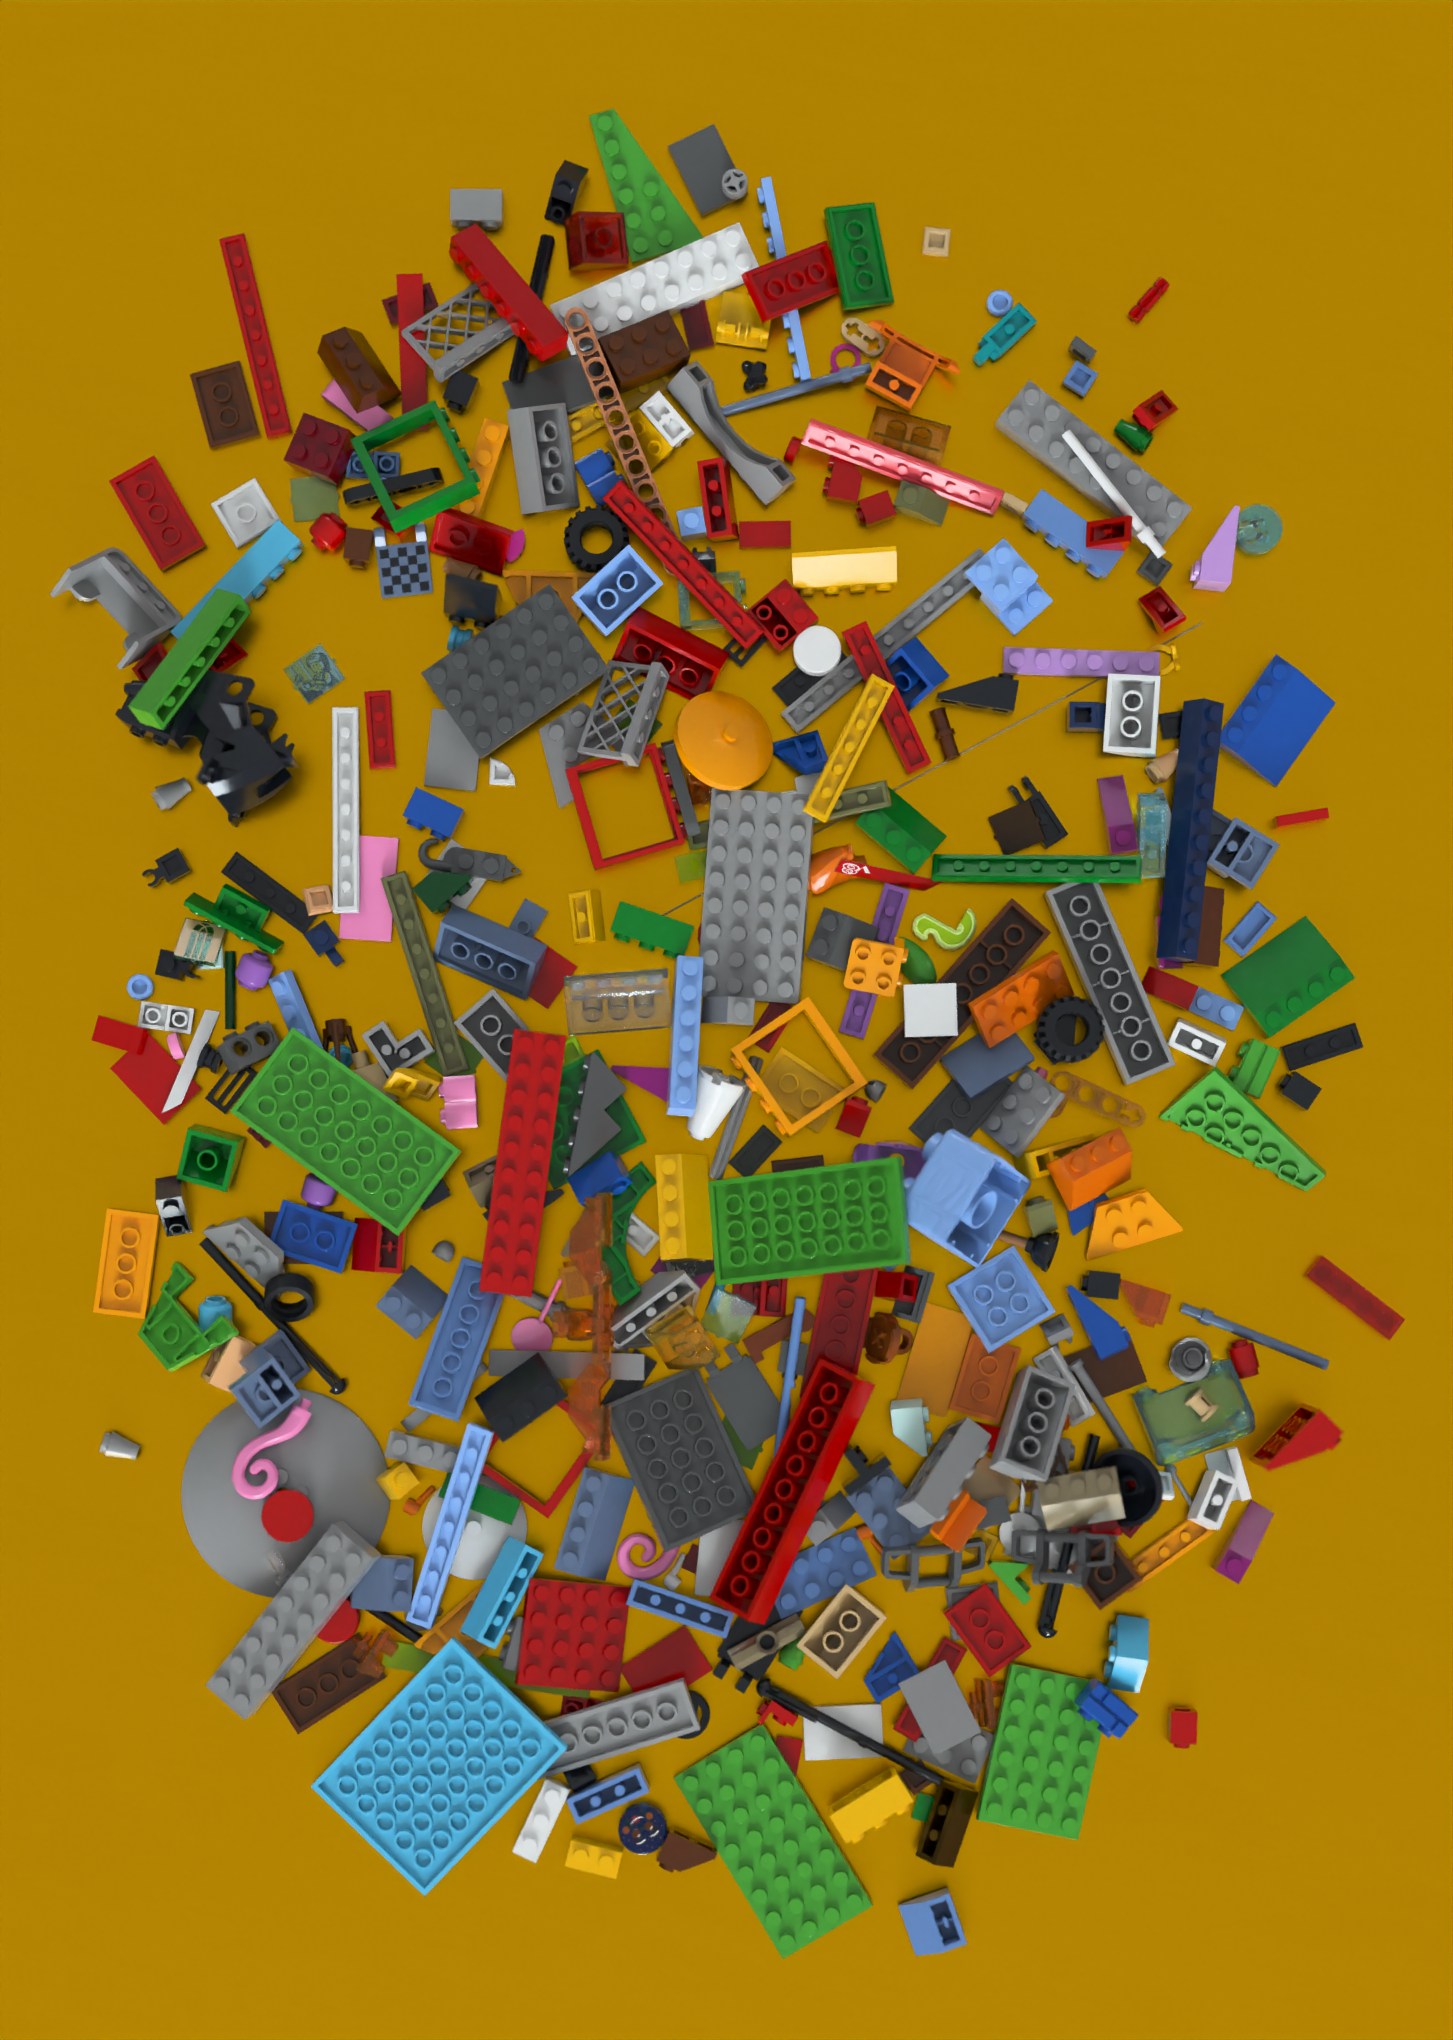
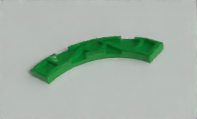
[599,1161,657,1306]

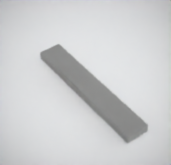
[489,1349,646,1380]

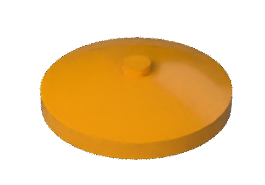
[674,691,773,791]

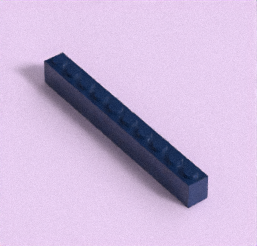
[1156,698,1224,962]

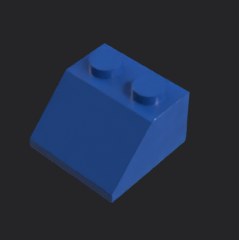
[885,637,950,713]

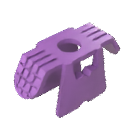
[853,1141,926,1180]

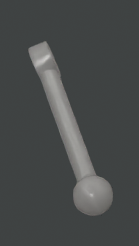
[1165,1464,1193,1511]

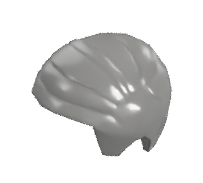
[1169,1337,1212,1382]

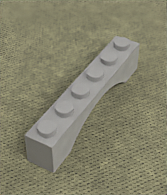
[666,361,796,505]

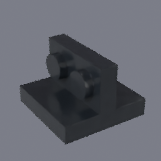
[842,1444,891,1496]

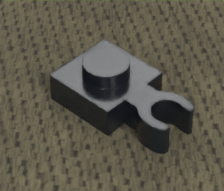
[142,848,191,887]
[155,949,203,980]

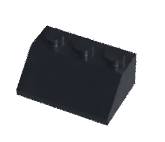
[474,1352,569,1442]

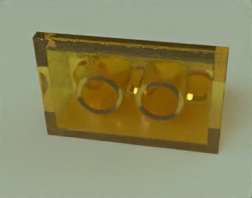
[867,406,951,466]

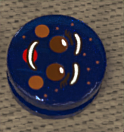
[618,1802,667,1855]

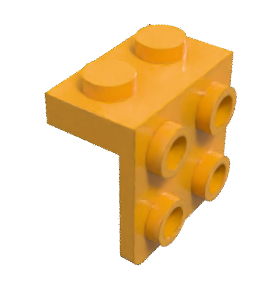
[844,937,909,997]

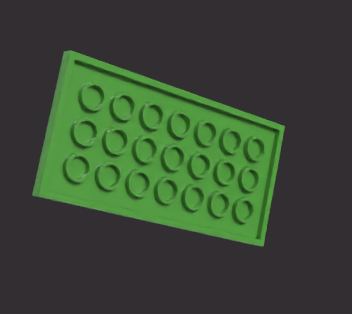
[230,1027,461,1236]
[708,1157,911,1286]
[673,1723,873,1959]

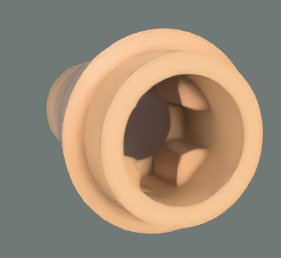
[1145,748,1179,784]

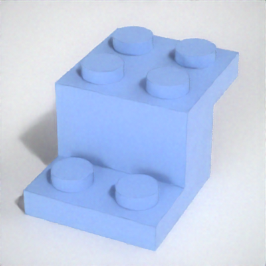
[965,538,1053,636]

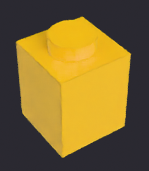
[375,1462,419,1500]

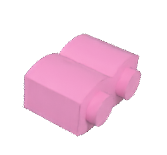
[439,1075,479,1130]

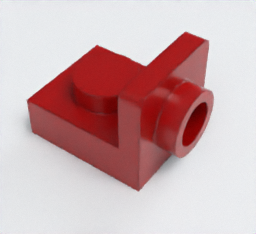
[756,1699,798,1727]

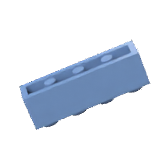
[1021,489,1125,579]
[626,1579,734,1638]

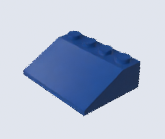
[1219,654,1336,787]

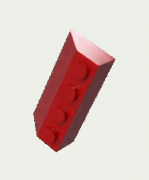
[612,607,730,700]

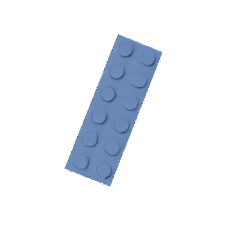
[409,1257,505,1422]

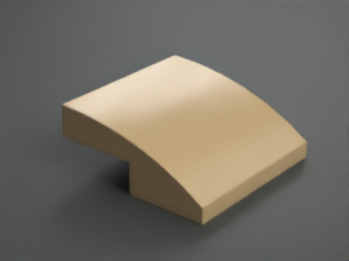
[961,1455,1021,1532]

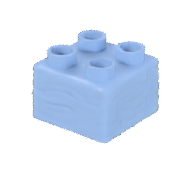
[904,1129,1031,1267]

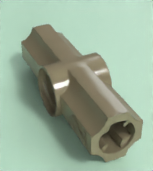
[727,1613,806,1671]

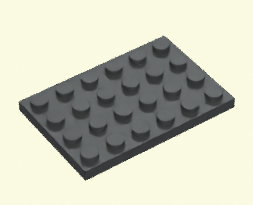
[421,584,609,759]
[600,1365,755,1553]

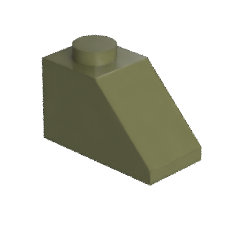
[894,480,950,526]

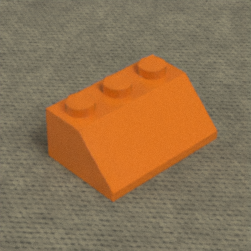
[1046,1127,1132,1212]

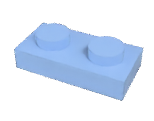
[1186,987,1244,1031]

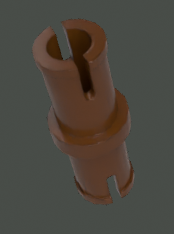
[929,707,961,761]

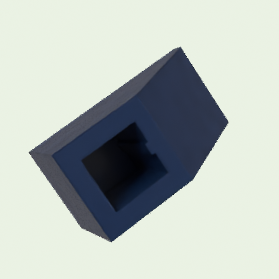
[1066,701,1106,732]

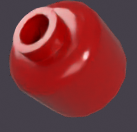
[309,512,348,551]

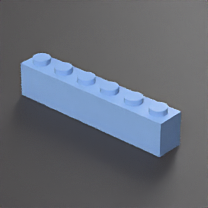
[666,955,704,1117]

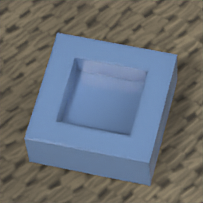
[1062,360,1098,397]

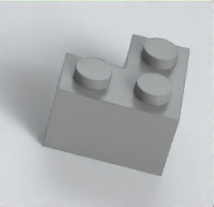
[362,1021,436,1077]

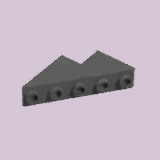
[563,1052,627,1176]

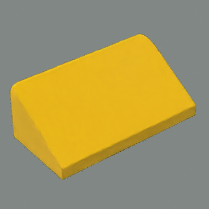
[568,889,606,944]

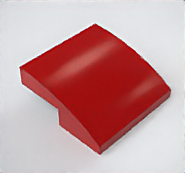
[730,1278,788,1317]

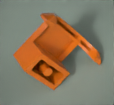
[865,320,960,412]

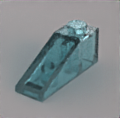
[1137,793,1167,878]

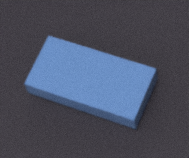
[1223,901,1277,957]

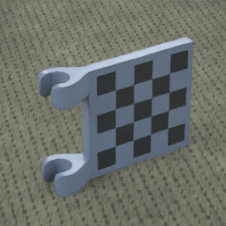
[373,523,433,598]

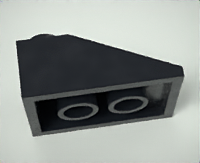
[443,573,503,630]

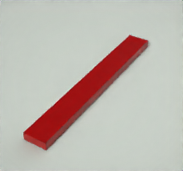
[219,233,293,439]
[602,480,766,649]

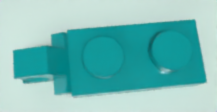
[973,303,1037,367]

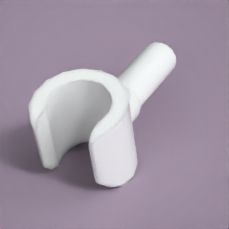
[664,1553,686,1590]

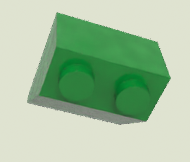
[176,1124,245,1192]

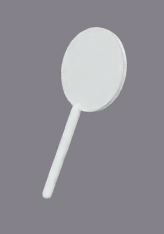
[999,1479,1040,1554]

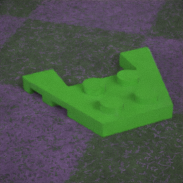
[138,1261,240,1372]

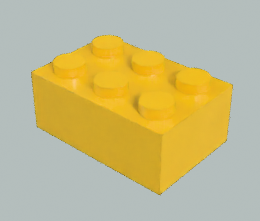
[828,1765,914,1843]

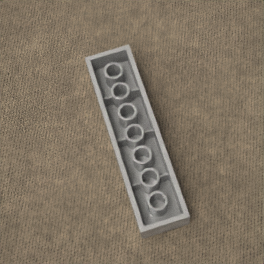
[995,380,1192,548]
[1043,883,1176,1085]
[205,1520,381,1720]

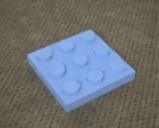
[947,1245,1056,1353]

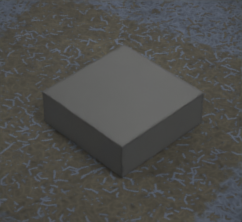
[1068,336,1097,364]
[1136,550,1173,587]

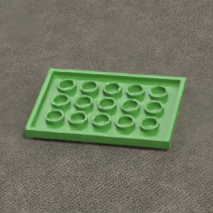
[976,1663,1111,1840]

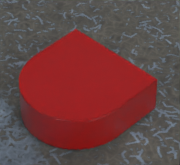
[783,436,802,466]

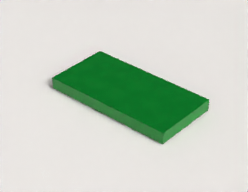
[824,202,894,310]

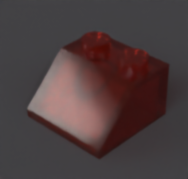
[564,211,629,270]

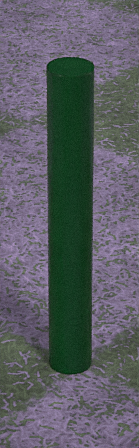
[225,951,236,1029]

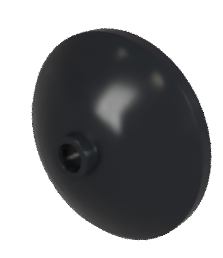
[1091,1448,1163,1527]

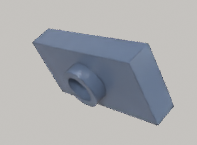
[508,898,548,939]

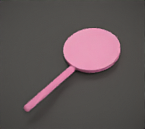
[511,1279,562,1351]

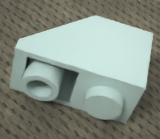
[890,1398,933,1457]

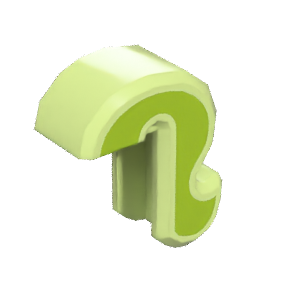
[912,908,977,951]

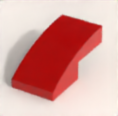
[1142,966,1199,1010]

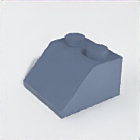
[376,1265,448,1339]
[350,1555,414,1612]

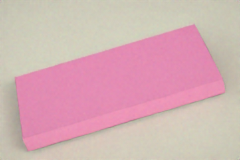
[339,836,399,942]

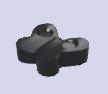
[742,360,768,391]

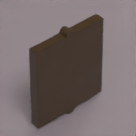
[988,800,1046,855]

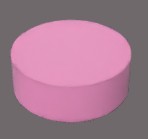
[167,1032,185,1060]

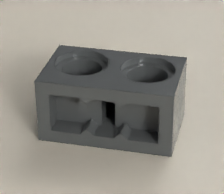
[217,1021,280,1075]

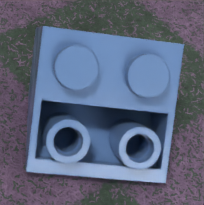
[898,1887,967,1956]

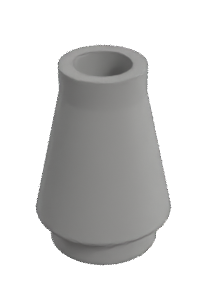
[151,777,192,811]
[99,1431,140,1460]

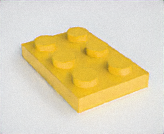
[755,1047,845,1133]

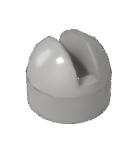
[865,1080,887,1103]
[431,1241,454,1263]

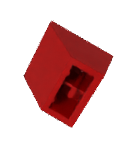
[747,579,819,652]
[351,1218,407,1274]

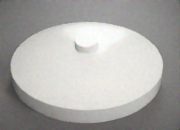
[422,1474,528,1580]

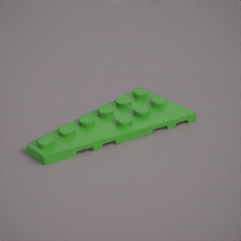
[1159,1066,1326,1192]

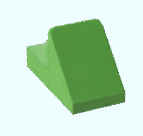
[987,1559,1031,1605]

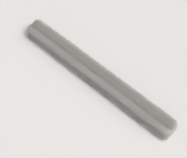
[709,1056,763,1180]

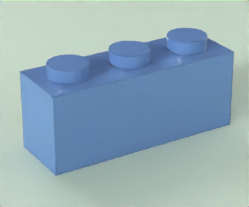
[566,1763,650,1824]

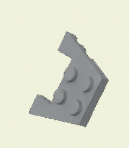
[539,702,643,809]

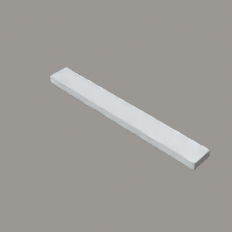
[332,707,360,913]

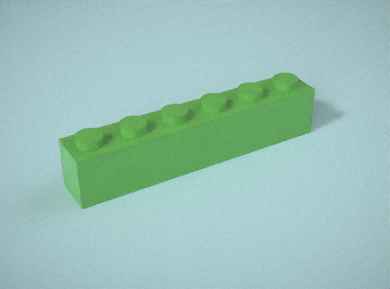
[128,588,251,730]

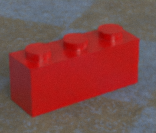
[697,457,739,542]

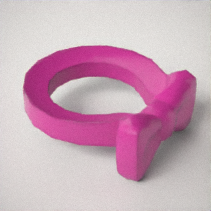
[830,344,861,379]

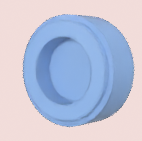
[986,290,1013,317]
[127,974,154,1000]

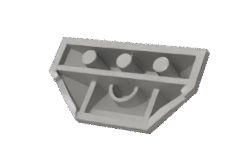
[602,1270,701,1351]

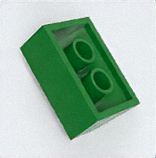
[854,786,947,875]

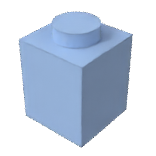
[676,506,707,542]

